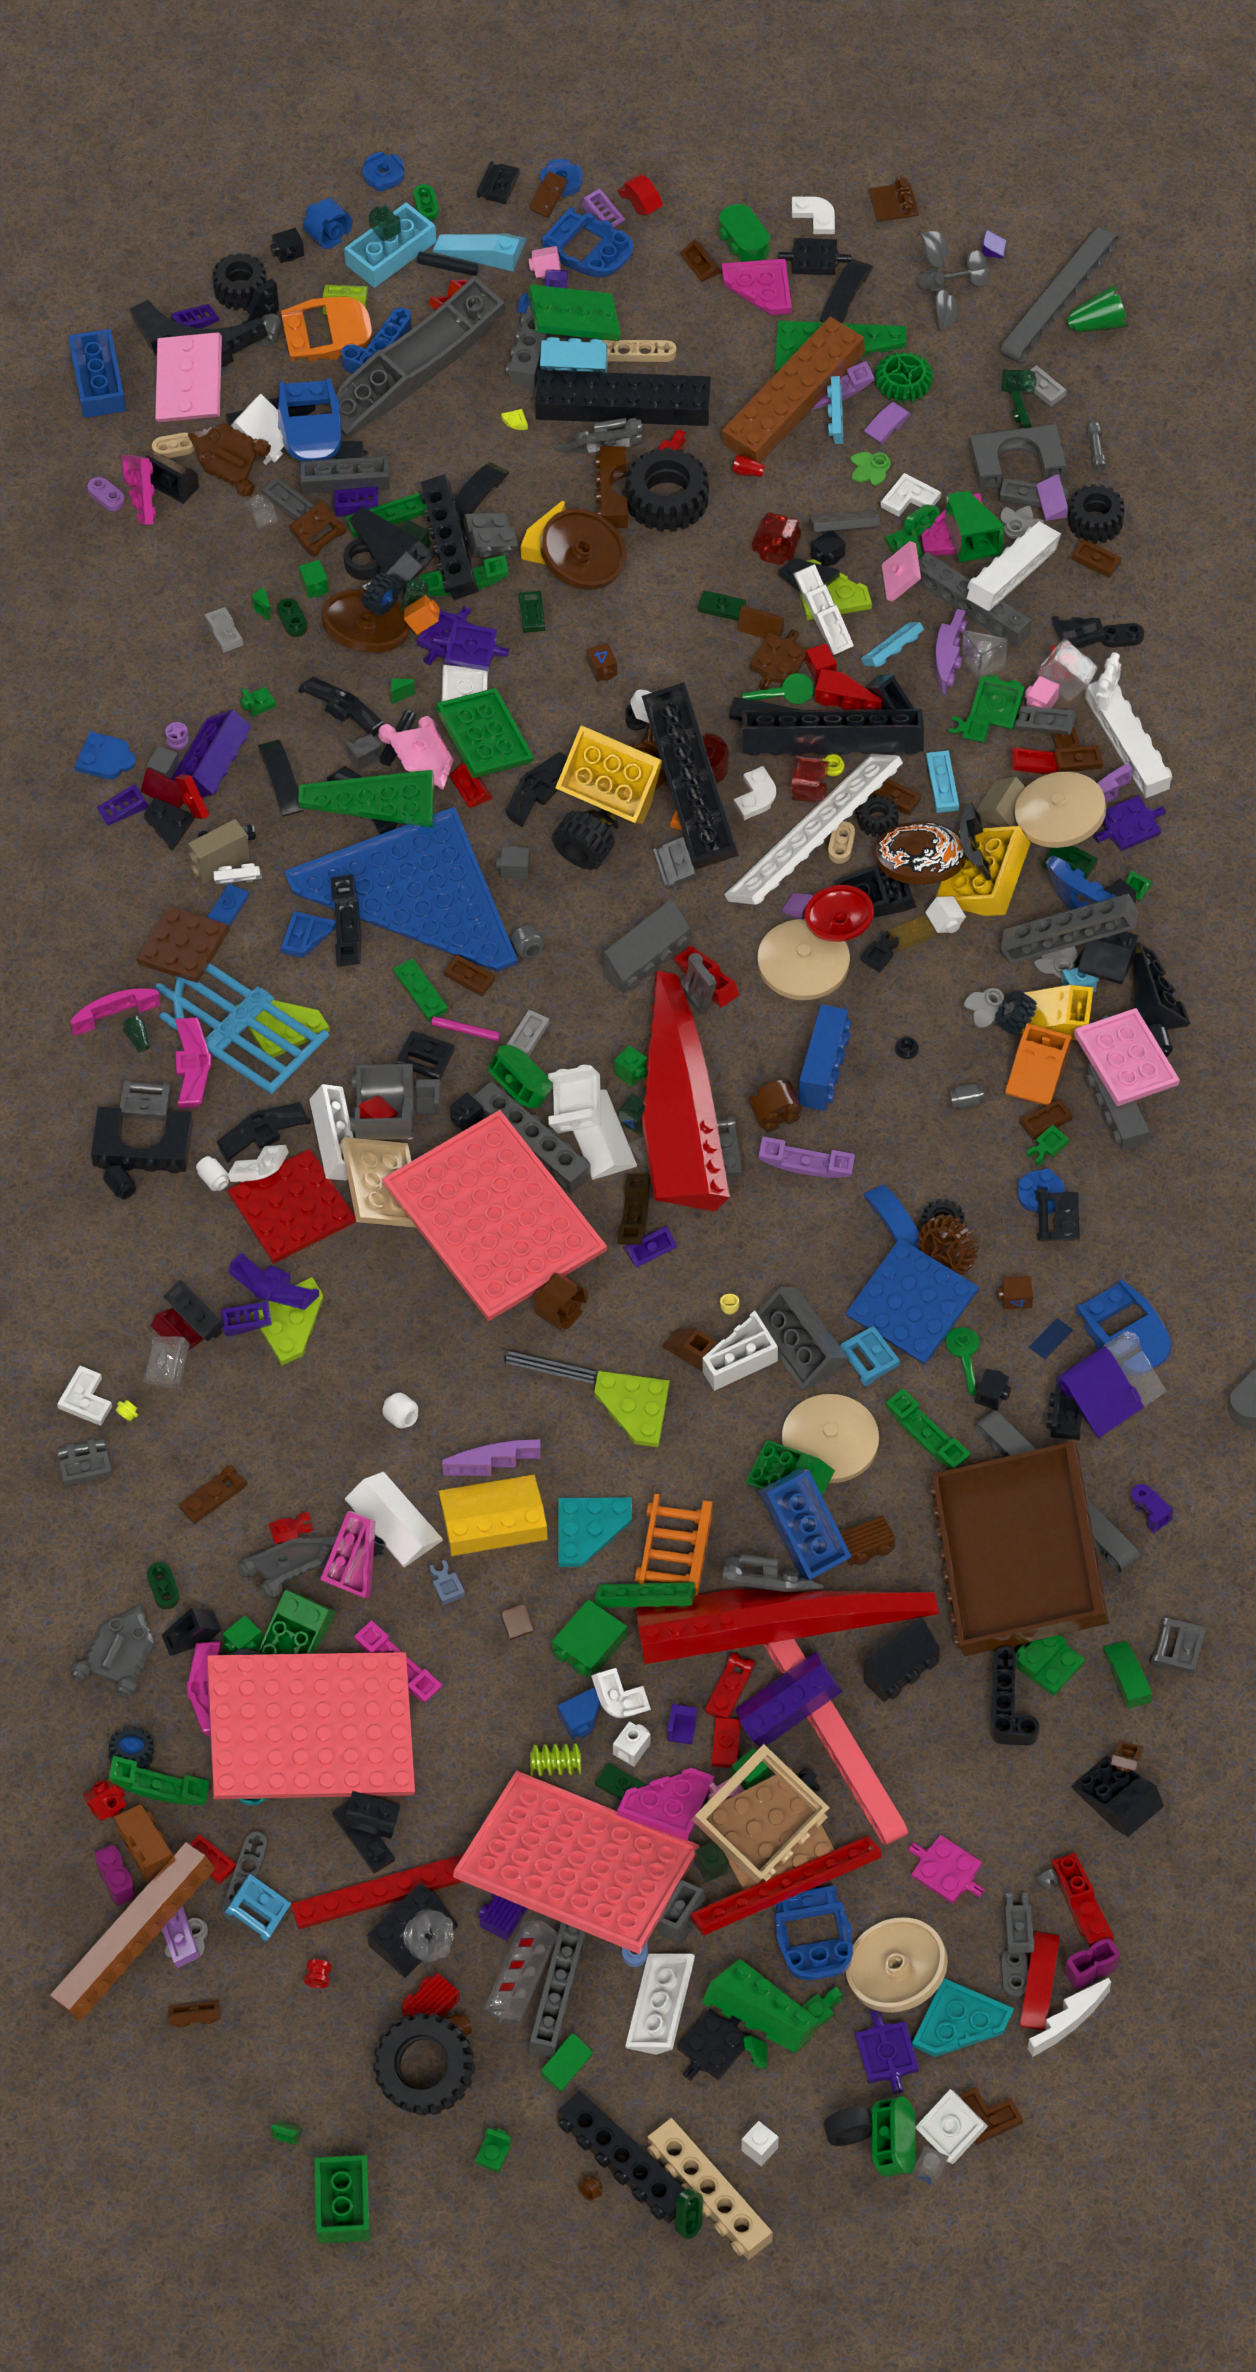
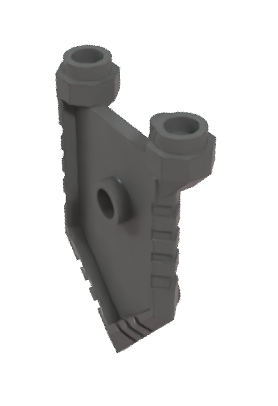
[554,418,643,453]
[237,1536,337,1599]
[722,1554,824,1592]
[71,1604,154,1699]

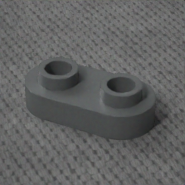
[1001,1950,1028,2000]

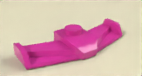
[175,1017,212,1108]
[186,1641,221,1737]

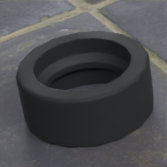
[344,538,381,580]
[823,2106,872,2146]

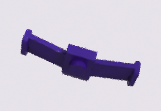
[228,1253,319,1310]

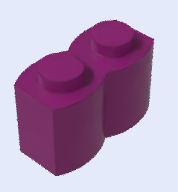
[95,1845,135,1906]
[1065,1939,1120,1989]

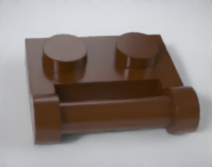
[288,500,346,557]

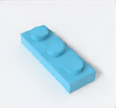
[827,376,844,444]
[860,622,924,667]
[926,750,959,813]

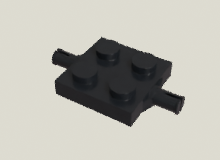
[779,238,851,275]
[678,2008,747,2081]

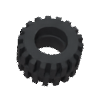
[213,253,267,311]
[1068,484,1125,544]
[552,811,615,870]

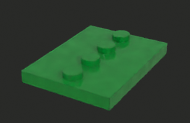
[528,284,621,341]
[435,688,534,778]

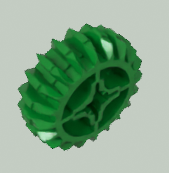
[875,350,933,405]

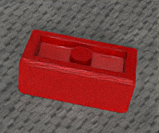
[449,763,493,808]
[358,1095,398,1119]

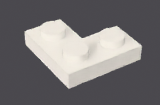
[881,473,941,517]
[57,1366,112,1426]

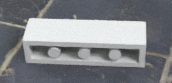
[309,1084,353,1181]

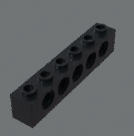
[419,474,479,600]
[557,2090,686,2224]

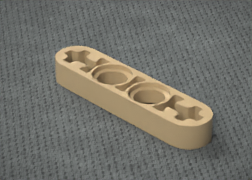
[602,340,676,362]

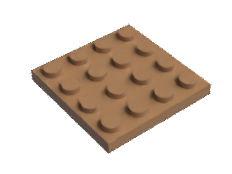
[706,1767,834,1891]

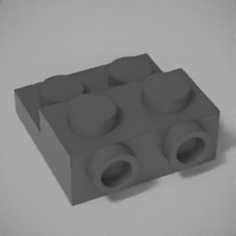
[463,513,518,557]

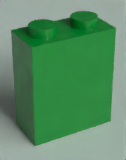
[552,1599,628,1679]

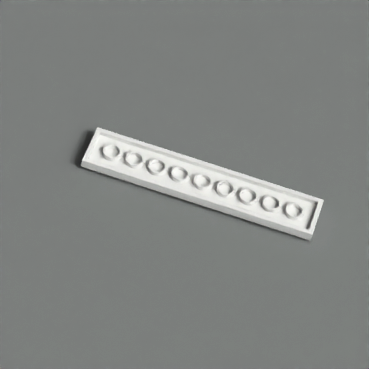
[724,754,903,905]

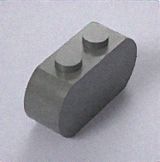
[1228,1368,1256,1428]

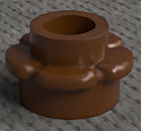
[578,2176,602,2201]

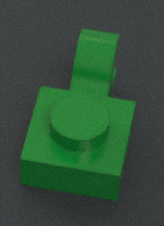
[801,1987,843,2030]

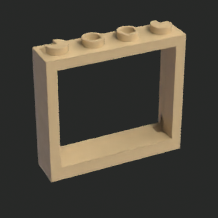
[692,1744,830,1884]

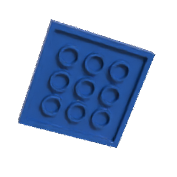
[846,1238,979,1365]

